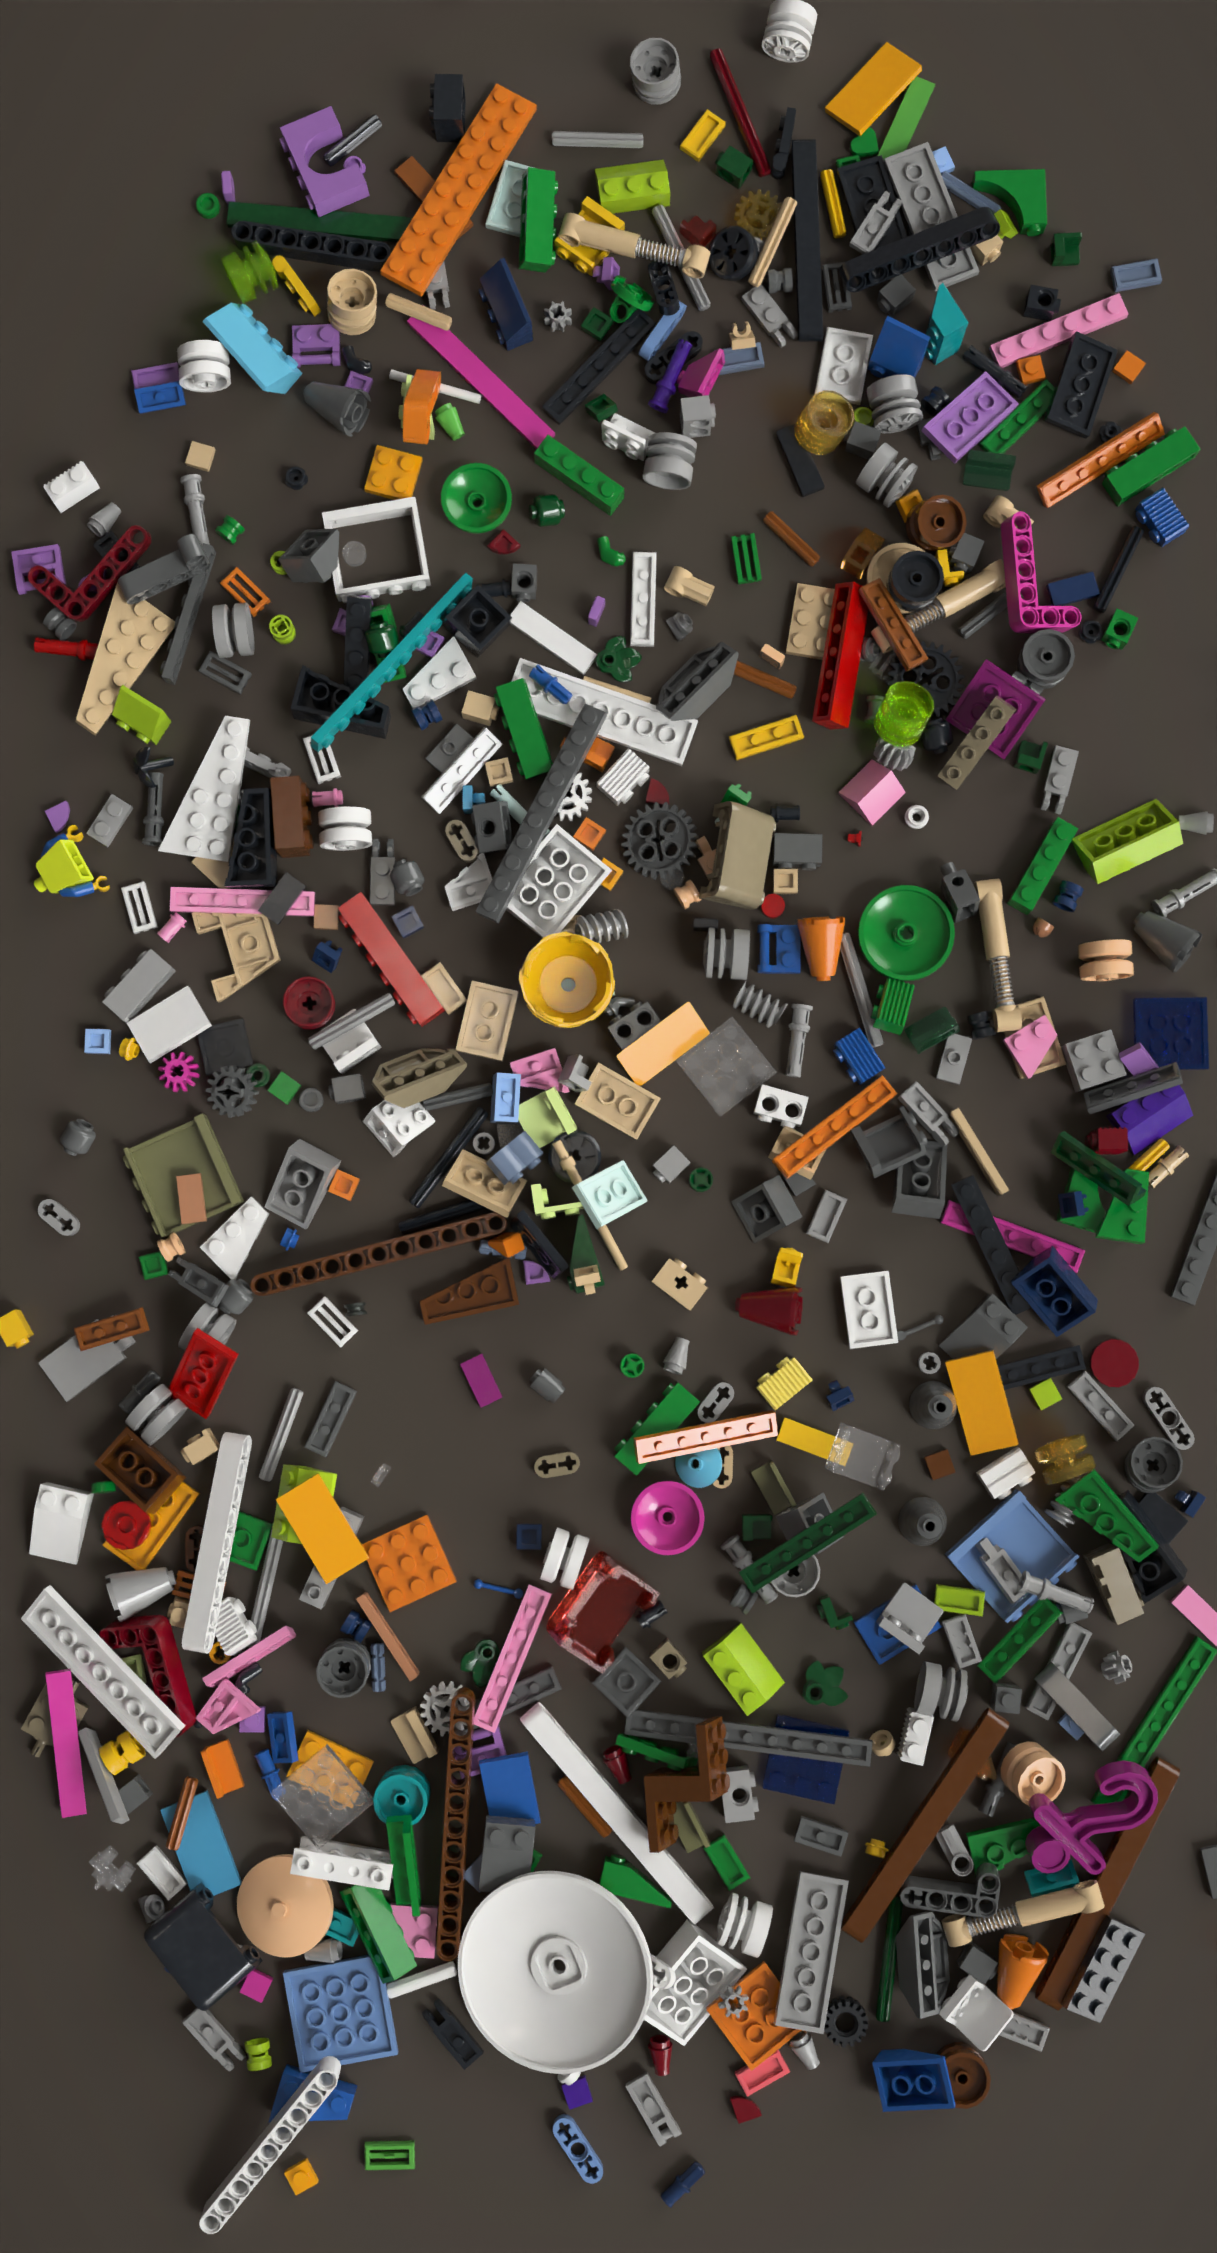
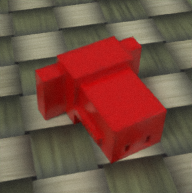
[848,831,863,847]

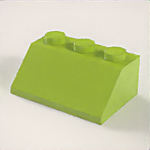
[595,160,670,214]
[271,1464,337,1544]
[702,1623,785,1716]

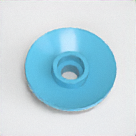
[675,1448,722,1488]

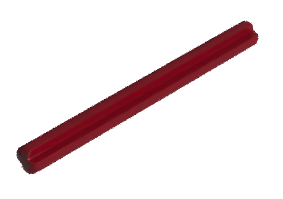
[710,48,771,177]

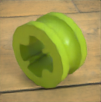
[270,551,287,575]

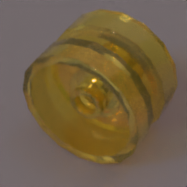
[1033,1433,1096,1485]

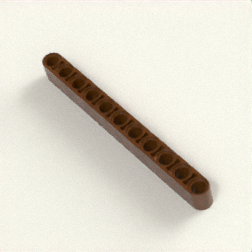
[250,1212,508,1296]
[436,1687,475,1961]
[841,1708,1010,1943]
[1035,1756,1180,2011]

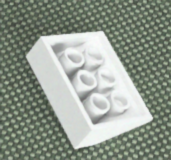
[506,824,612,938]
[644,1919,747,2046]

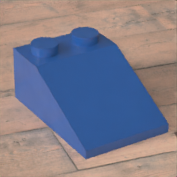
[867,316,930,378]
[872,2049,956,2112]

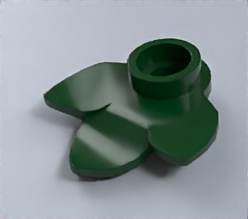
[596,636,642,682]
[460,1639,500,1688]
[802,1660,848,1706]

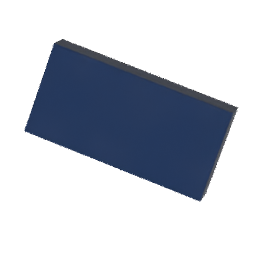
[1046,572,1100,606]

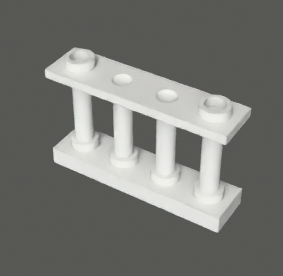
[290,1836,393,1890]

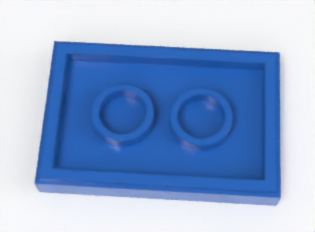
[853,1584,941,1665]
[479,1751,541,1824]

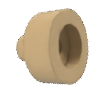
[869,1730,896,1756]

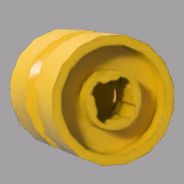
[99,1730,146,1775]

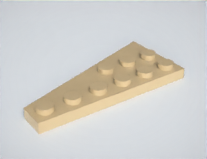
[75,582,175,736]

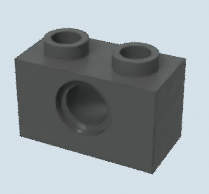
[471,801,513,853]

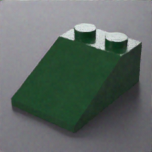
[567,1215,605,1294]

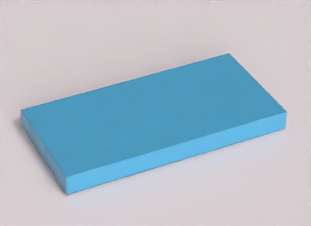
[160,1790,242,1896]

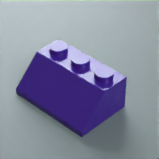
[1106,1085,1193,1155]

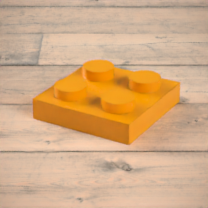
[364,445,423,500]

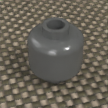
[389,859,425,896]
[60,1119,96,1156]
[218,1279,253,1315]

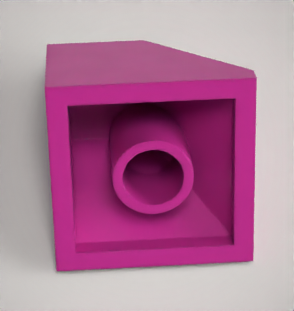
[676,348,725,397]

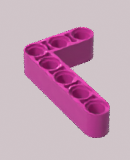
[1001,511,1081,633]

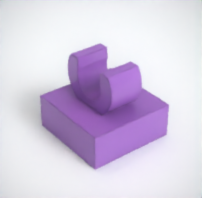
[593,257,620,290]

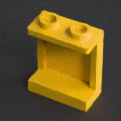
[554,196,625,276]

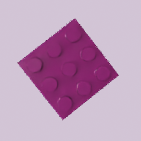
[946,659,1046,759]

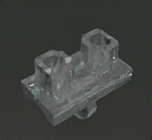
[89,1845,136,1892]

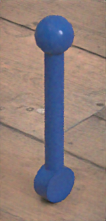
[473,1579,523,1599]

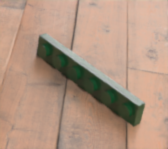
[739,1492,877,1593]

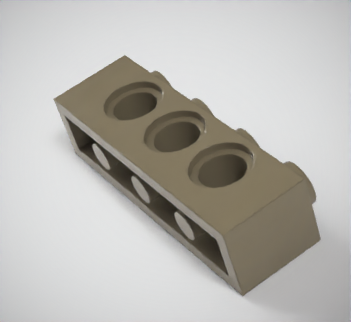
[938,695,1017,790]

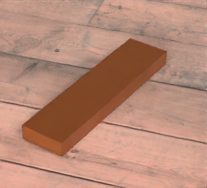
[394,156,473,241]
[858,578,929,672]

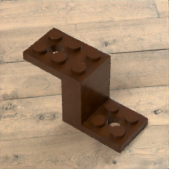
[644,1716,730,1853]

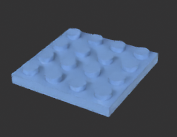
[283,1955,399,2073]

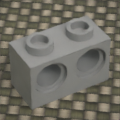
[680,395,716,438]

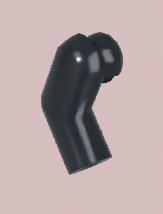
[234,1662,263,1695]

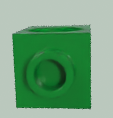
[1101,608,1138,650]

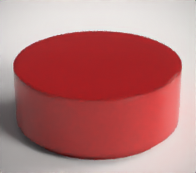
[761,894,785,919]

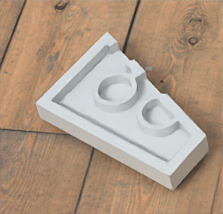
[403,636,477,708]
[200,1196,269,1280]

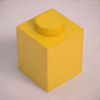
[0,1310,34,1349]

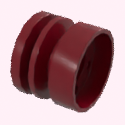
[283,976,336,1030]

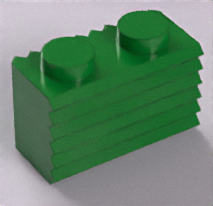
[871,977,915,1035]

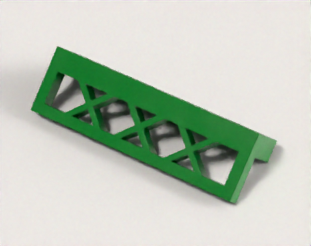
[386,1815,421,1917]

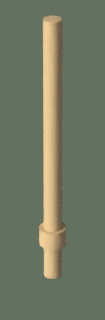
[552,1140,628,1271]

